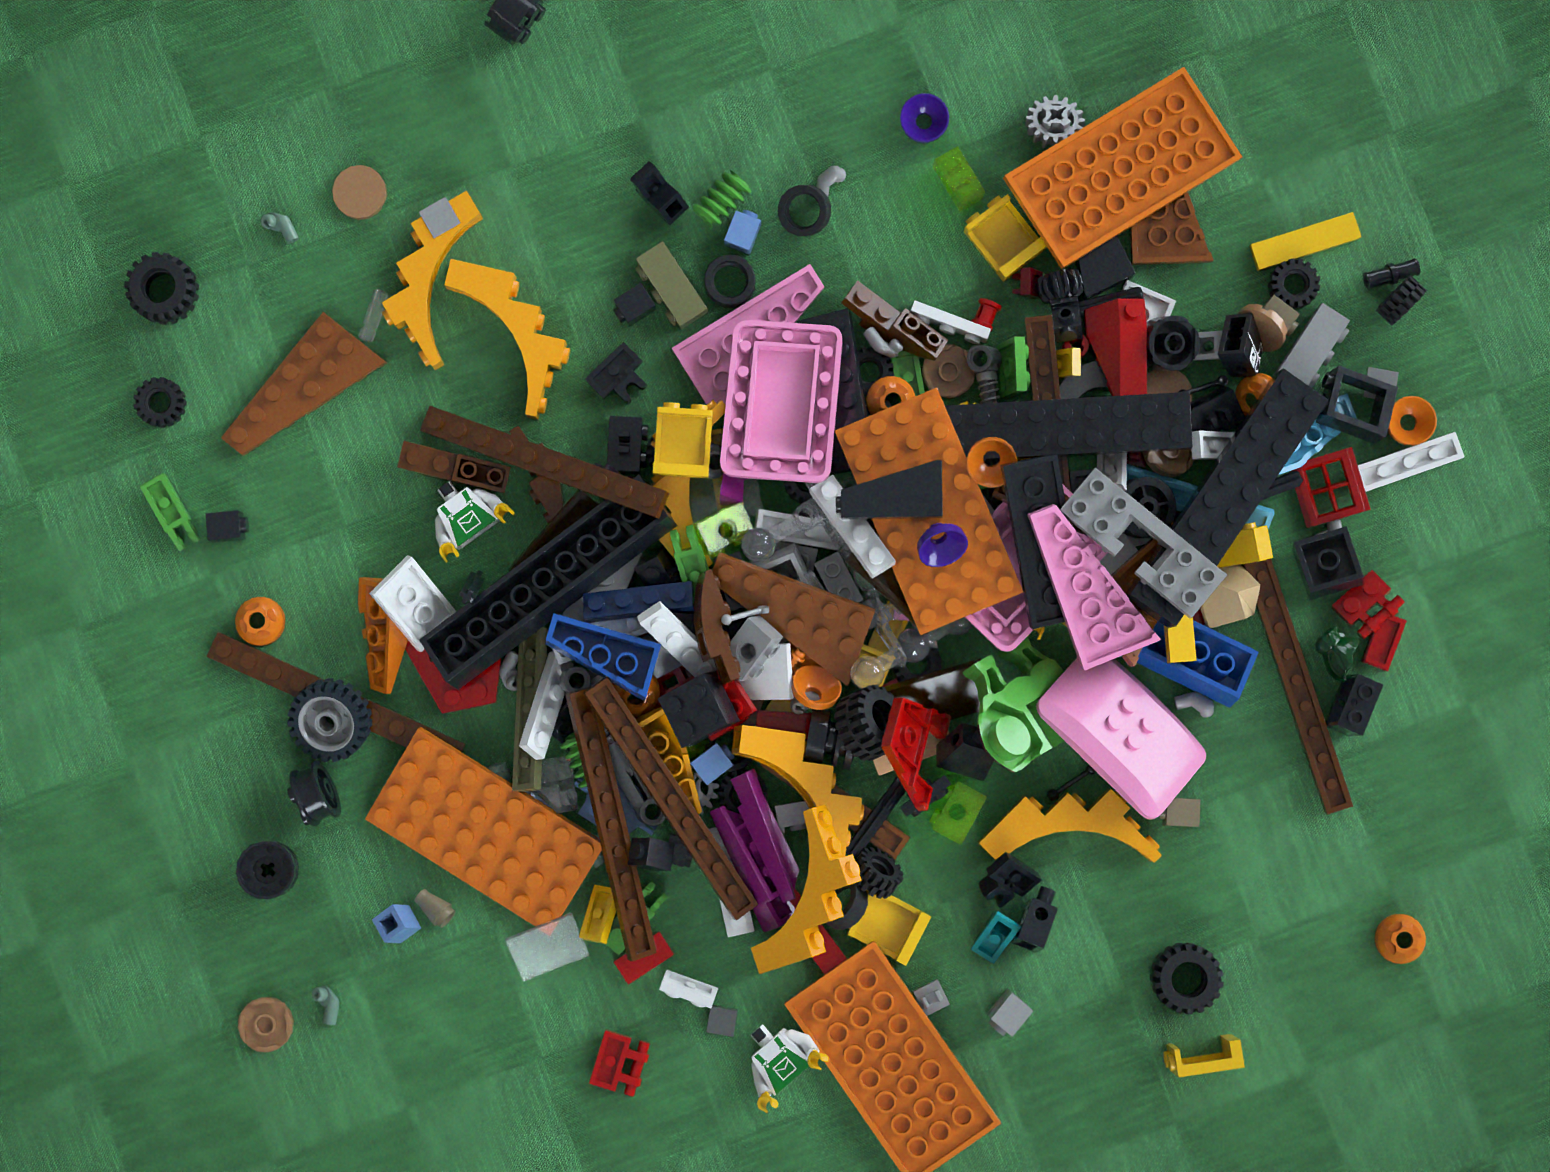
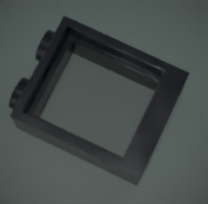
[1316,366,1398,444]
[1325,674,1384,736]

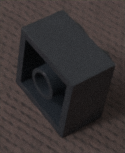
[1293,526,1364,601]
[658,671,740,748]

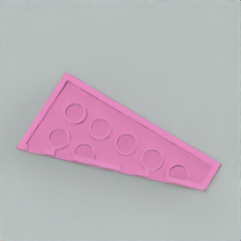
[672,264,824,405]
[1027,504,1161,671]

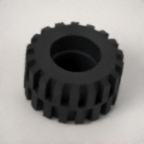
[124,252,199,325]
[835,685,894,761]
[1150,943,1224,1014]

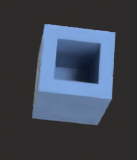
[724,210,761,255]
[690,743,735,785]
[372,904,421,943]

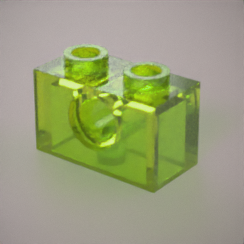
[933,146,985,212]
[688,502,755,558]
[929,781,987,845]

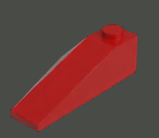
[1084,299,1147,396]

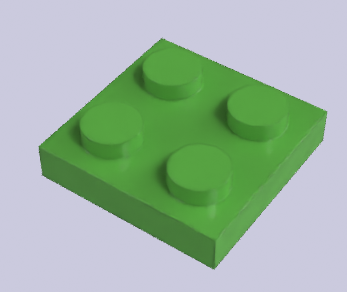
[997,336,1030,399]

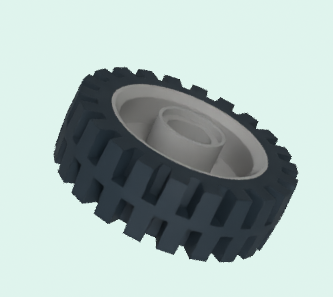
[287,678,372,762]

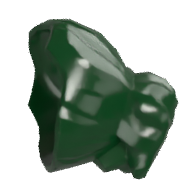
[1315,626,1359,682]

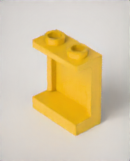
[964,194,1047,282]
[653,402,713,479]
[847,890,931,966]
[1163,1034,1245,1078]

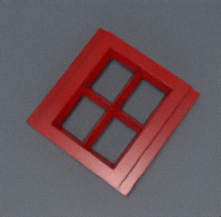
[1290,447,1371,528]

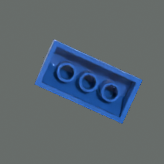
[1137,620,1259,708]

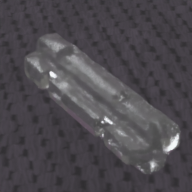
[359,289,388,342]

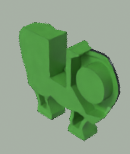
[962,637,1064,773]

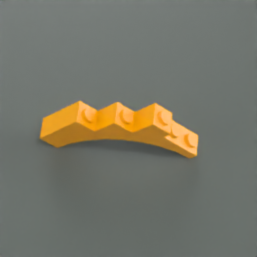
[381,190,483,370]
[444,259,570,420]
[650,399,726,567]
[731,725,864,857]
[977,788,1162,863]
[751,804,862,974]

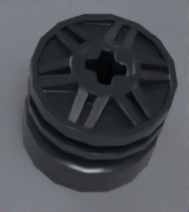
[803,709,855,770]
[236,841,299,899]

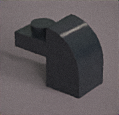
[630,161,689,225]

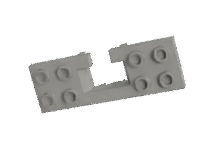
[1060,467,1227,619]

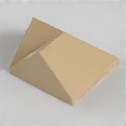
[1200,564,1260,628]

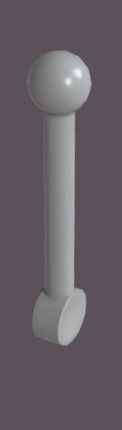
[721,605,769,625]

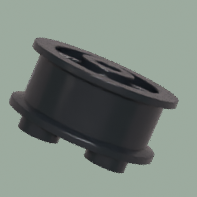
[1123,477,1177,538]
[287,761,341,827]

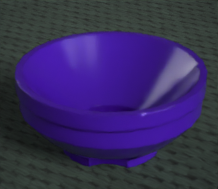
[900,93,949,143]
[917,523,968,567]

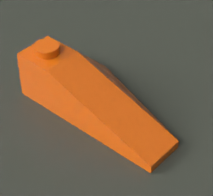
[358,577,408,694]

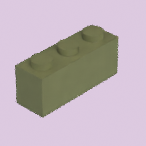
[635,241,708,330]

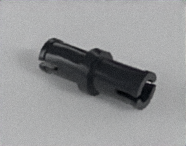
[1363,258,1421,290]

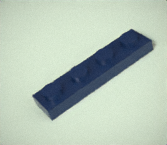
[583,581,694,623]

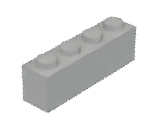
[1272,303,1350,388]

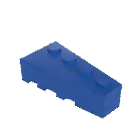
[545,613,661,701]

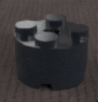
[484,0,547,45]
[1147,315,1200,371]

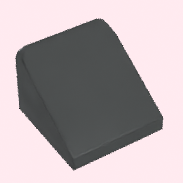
[706,1005,738,1037]

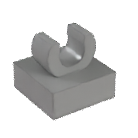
[913,979,950,1016]

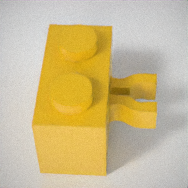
[1217,522,1273,568]

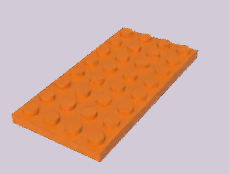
[1003,67,1242,269]
[835,387,1024,635]
[365,727,602,935]
[784,940,1001,1172]

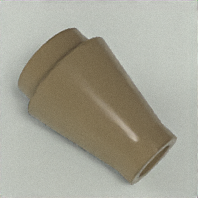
[414,889,456,928]

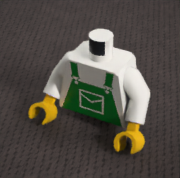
[435,481,514,563]
[751,1024,829,1113]

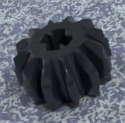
[1037,268,1083,304]

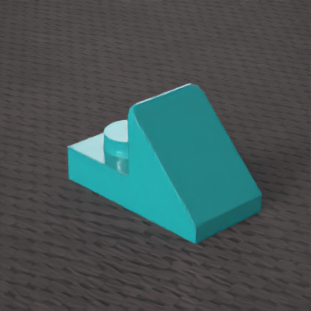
[971,911,1021,964]

